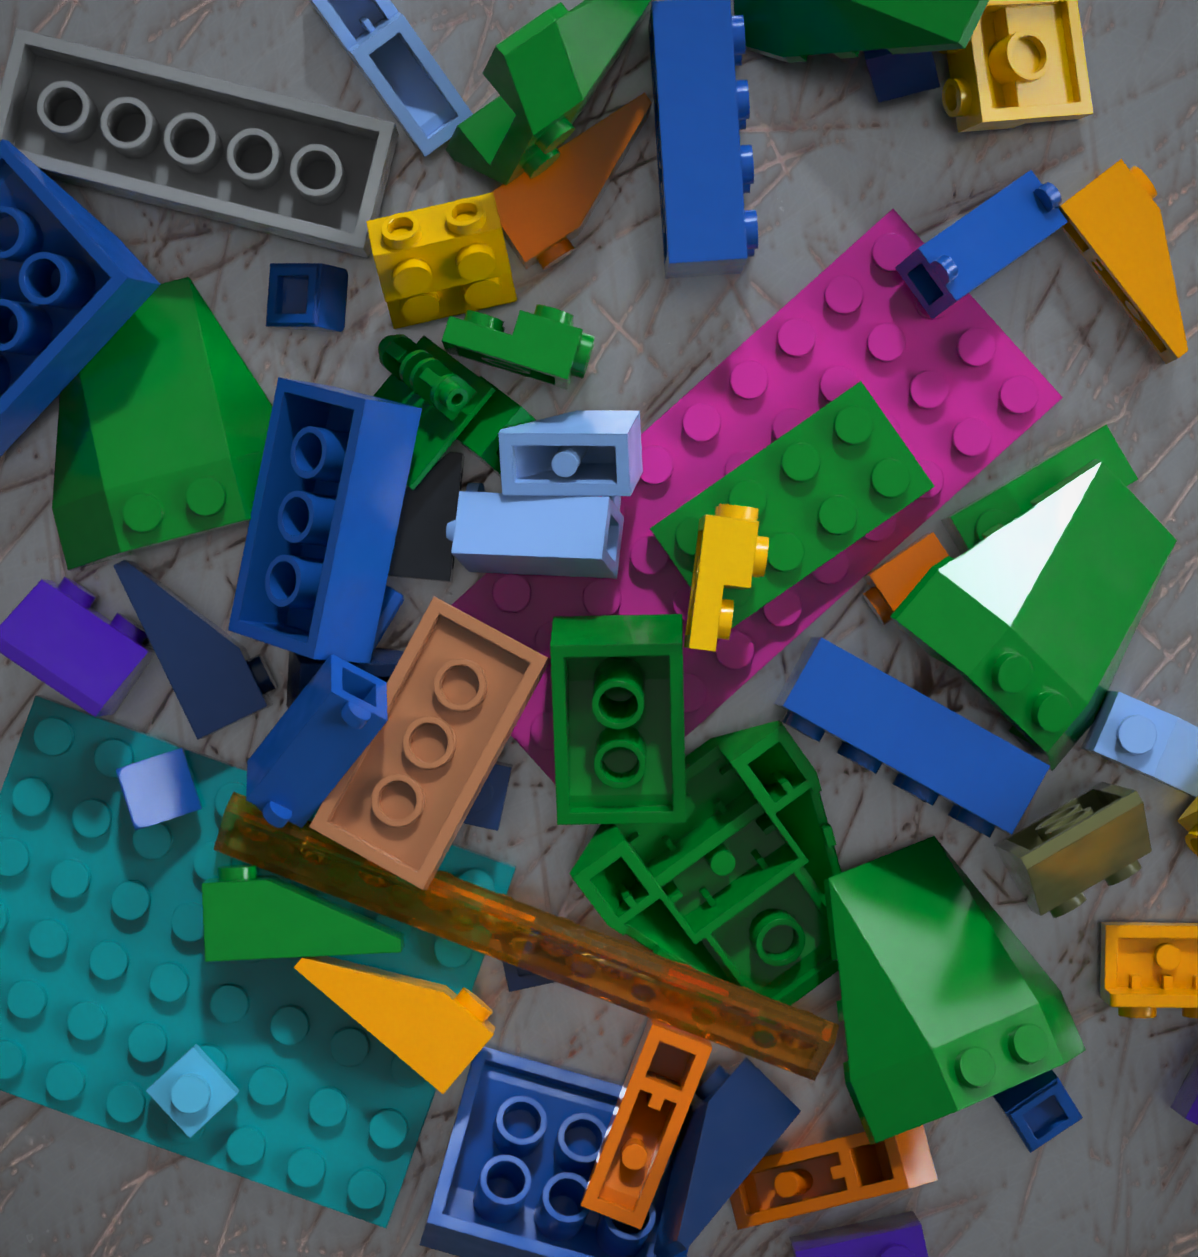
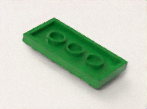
[649,381,935,629]

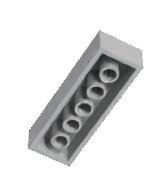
[0,28,399,258]

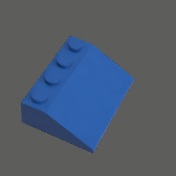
[0,139,161,457]
[419,1047,692,1257]

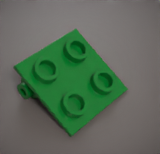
[373,334,496,490]

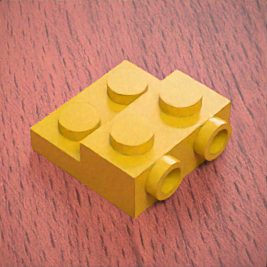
[939,0,1094,132]
[366,192,517,329]
[683,504,769,652]

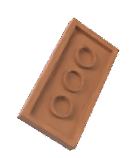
[309,596,551,890]

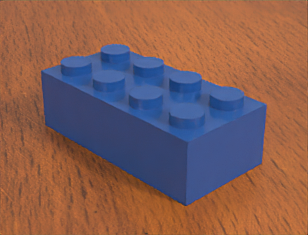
[648,0,758,279]
[228,377,422,664]
[774,637,1050,838]

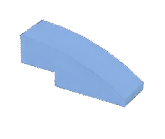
[309,0,473,157]

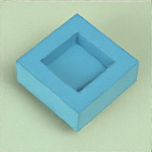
[146,1044,240,1138]

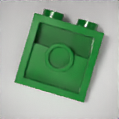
[442,304,595,390]

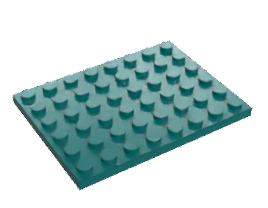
[0,695,516,1228]

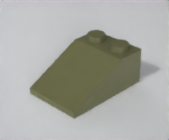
[994,782,1152,918]

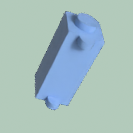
[446,483,624,579]

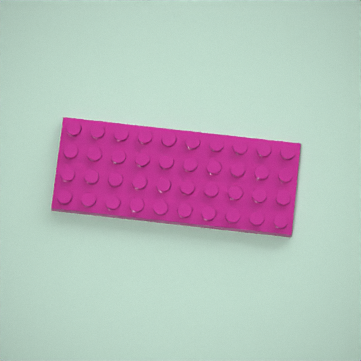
[451,209,1063,785]

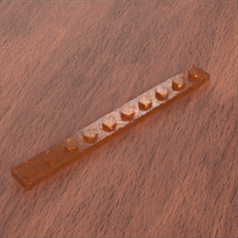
[214,792,840,1081]

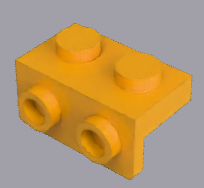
[1100,922,1198,1019]

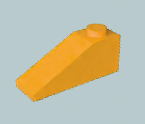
[1058,159,1188,364]
[294,956,495,1094]

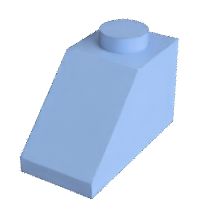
[498,410,643,496]
[1081,691,1198,798]

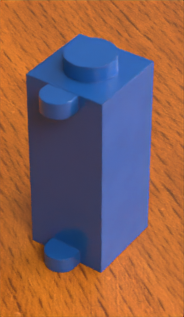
[895,170,1068,319]
[246,654,388,828]

